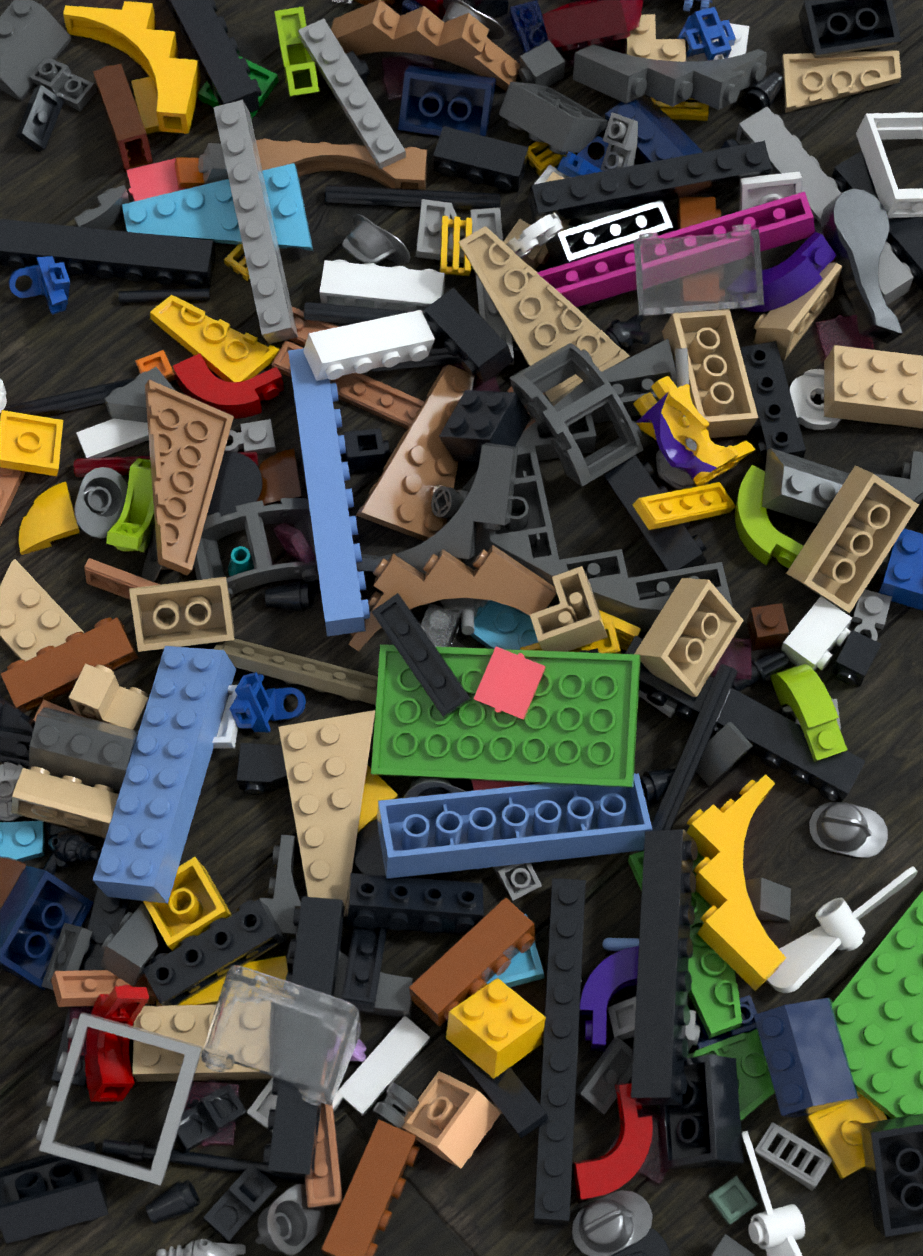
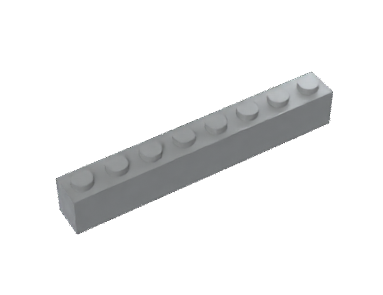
[213,100,298,344]
[736,107,913,305]

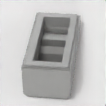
[754,1122,833,1191]

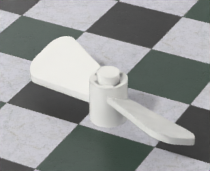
[766,866,918,993]
[741,1131,805,1256]

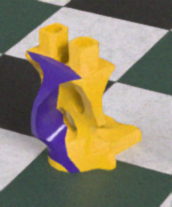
[633,376,755,486]

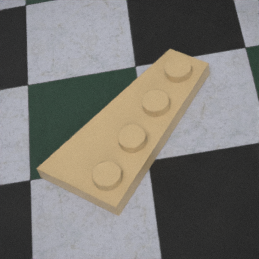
[782,51,901,113]

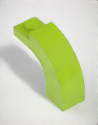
[274,7,319,97]
[106,458,155,552]
[735,465,804,568]
[770,664,847,762]

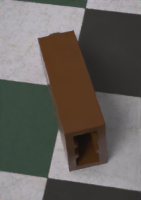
[93,64,153,173]

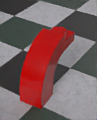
[173,353,284,419]
[85,985,149,1101]
[572,1083,653,1199]

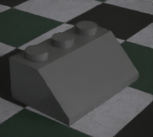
[0,0,72,101]
[498,82,609,155]
[762,448,849,524]
[29,707,138,793]

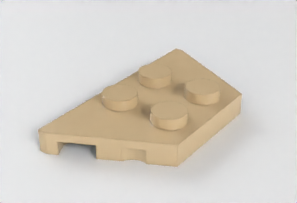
[0,559,84,662]

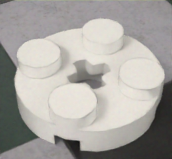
[506,212,563,259]
[789,369,841,430]

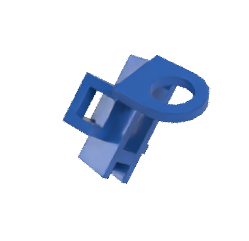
[677,7,736,61]
[557,136,609,177]
[9,256,70,315]
[230,672,306,732]

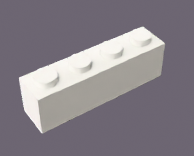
[320,260,445,313]
[303,310,435,381]

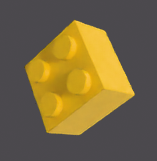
[143,857,232,951]
[446,978,546,1079]

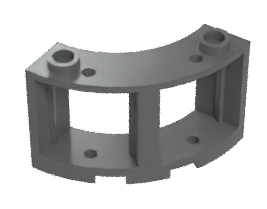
[509,343,643,486]
[194,498,319,599]

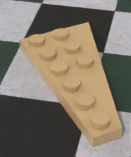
[458,226,630,402]
[278,710,375,917]

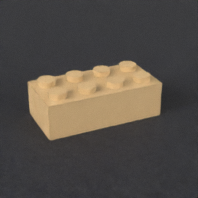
[662,309,758,438]
[824,345,923,428]
[786,466,919,613]
[133,1004,274,1082]

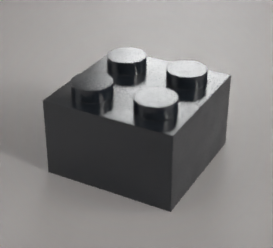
[439,390,531,463]

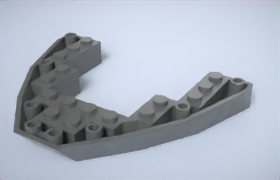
[461,339,733,633]

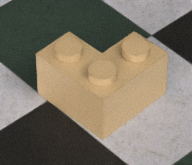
[624,15,686,62]
[530,566,608,652]
[69,664,149,731]

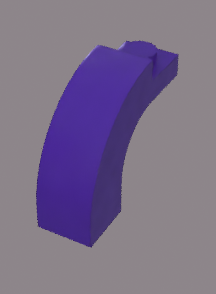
[727,232,837,312]
[579,946,639,1051]

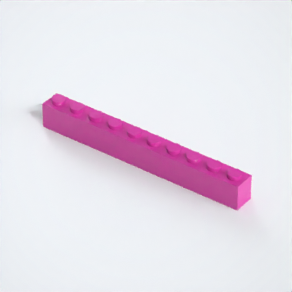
[537,192,815,307]

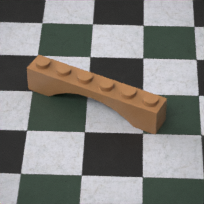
[256,139,427,190]

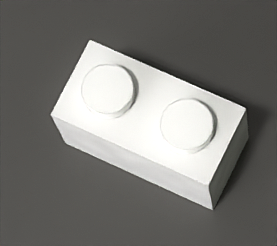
[781,596,852,671]

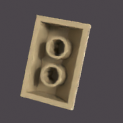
[754,263,842,361]
[129,577,234,652]
[634,578,744,697]
[11,767,119,838]

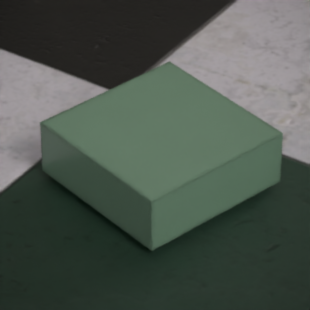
[708,1175,757,1226]

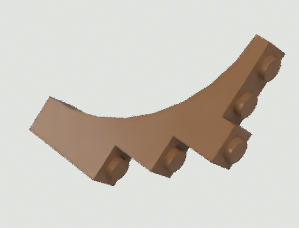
[331,0,520,92]
[348,545,556,651]

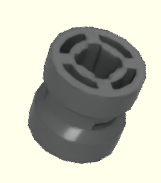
[431,486,469,518]
[372,1083,419,1129]

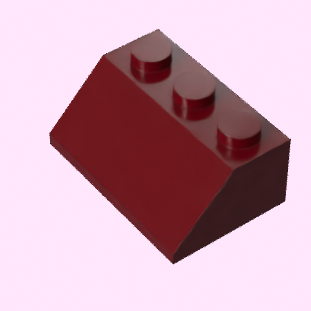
[542,0,643,51]

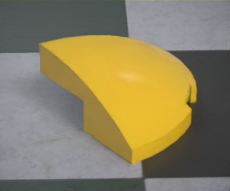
[19,481,80,555]

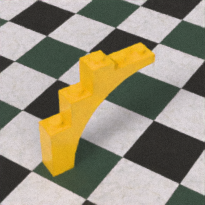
[63,1,201,134]
[687,775,786,991]

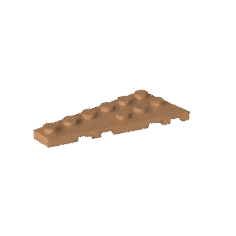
[356,364,475,541]
[145,380,234,575]

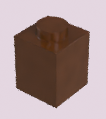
[747,603,789,651]

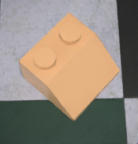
[401,1071,501,1169]

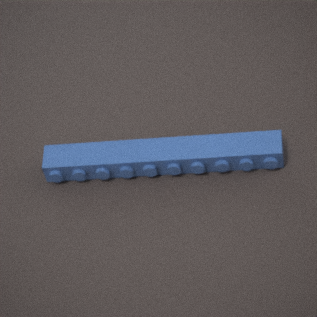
[288,348,370,636]

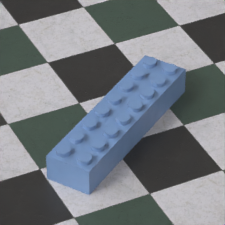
[93,646,236,904]
[377,773,652,879]

